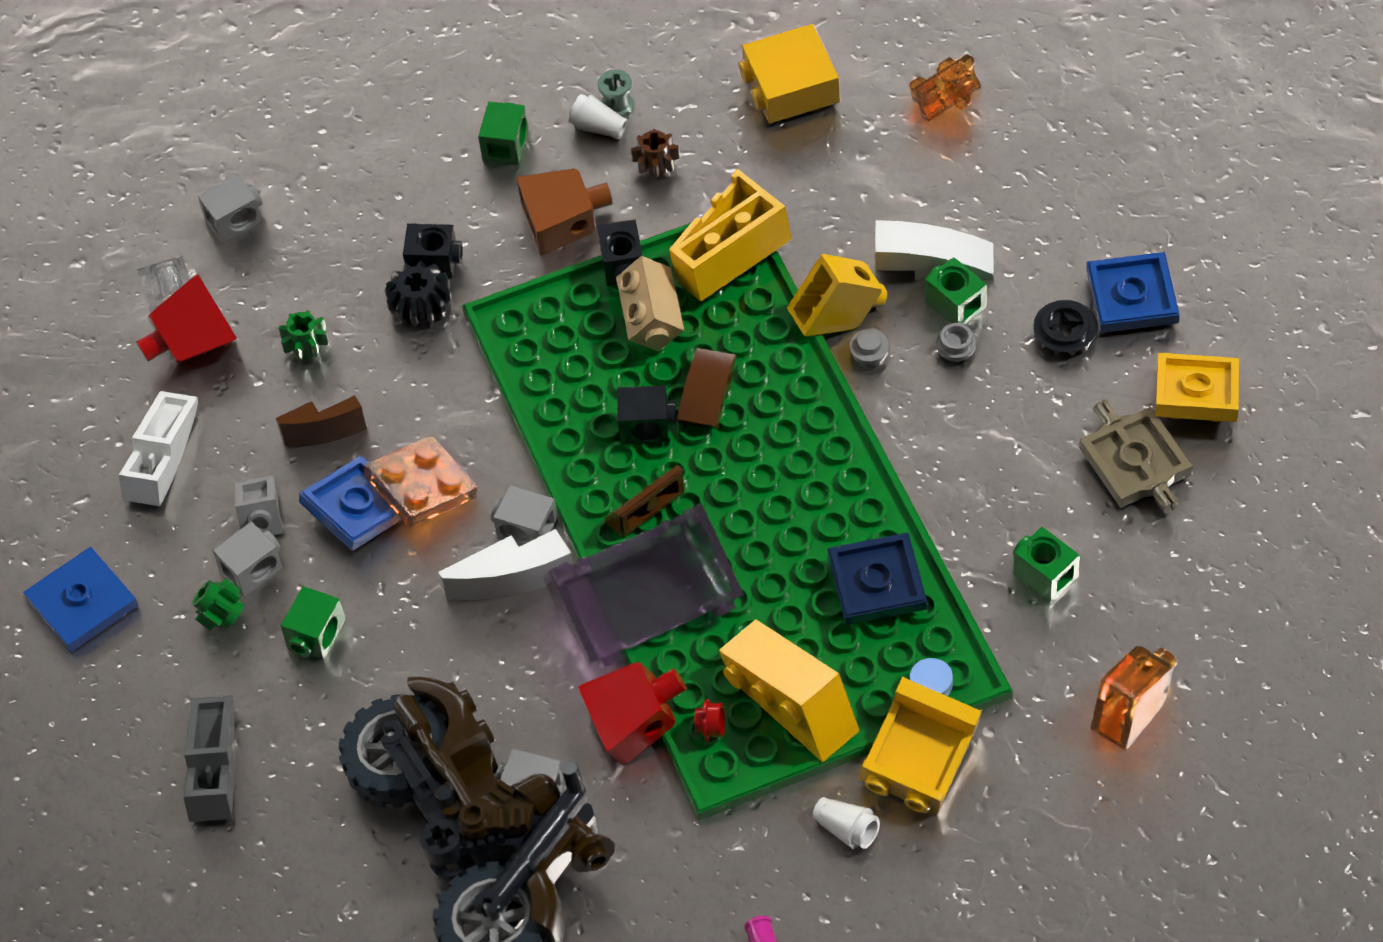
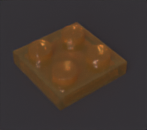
[364,435,478,528]

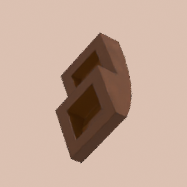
[677,348,737,430]
[276,395,367,446]

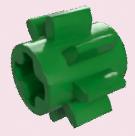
[278,310,329,361]
[192,578,244,631]

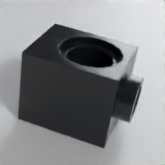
[597,219,642,286]
[402,223,463,279]
[617,385,676,444]

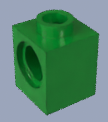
[478,101,529,165]
[925,257,987,325]
[1013,526,1080,603]
[280,586,346,660]

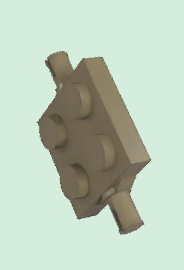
[1079,400,1193,513]

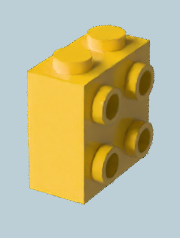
[738,24,840,124]

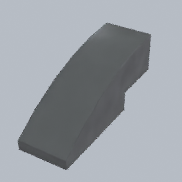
[184,695,235,822]

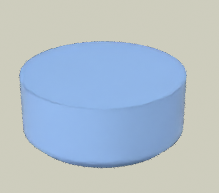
[910,658,953,696]

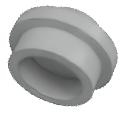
[936,323,976,361]
[849,329,889,367]

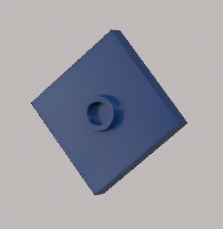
[1086,252,1180,333]
[299,456,415,551]
[23,546,139,652]

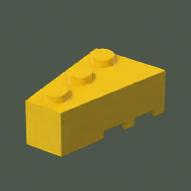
[669,169,792,302]
[719,620,860,762]

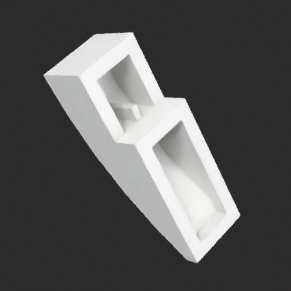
[875,220,994,280]
[119,391,198,506]
[438,529,575,600]

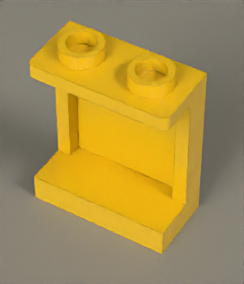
[858,677,982,815]

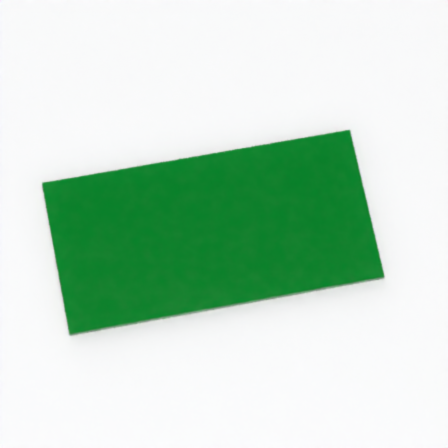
[462,222,1013,821]

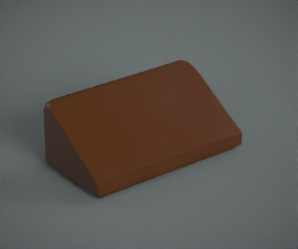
[604,465,684,538]

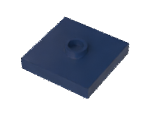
[827,533,927,625]

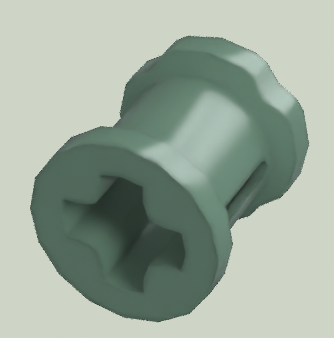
[598,70,634,117]

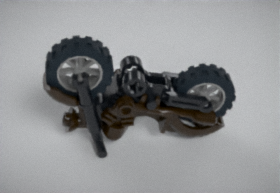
[339,676,616,942]

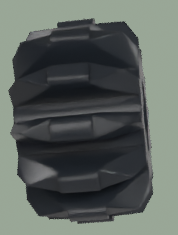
[385,260,452,328]

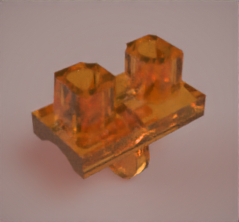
[909,54,981,122]

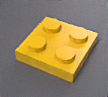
[1155,353,1239,422]

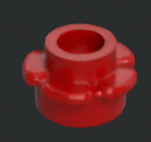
[695,699,725,742]

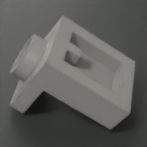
[234,475,283,535]

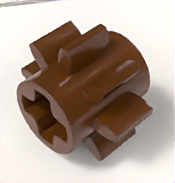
[631,129,680,178]

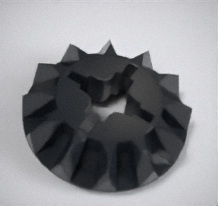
[1033,300,1097,357]

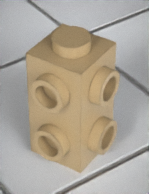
[616,256,684,352]

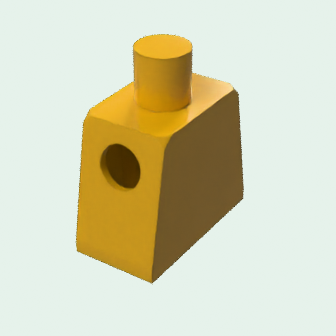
[787,254,887,336]

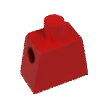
[136,274,237,364]
[578,662,687,766]

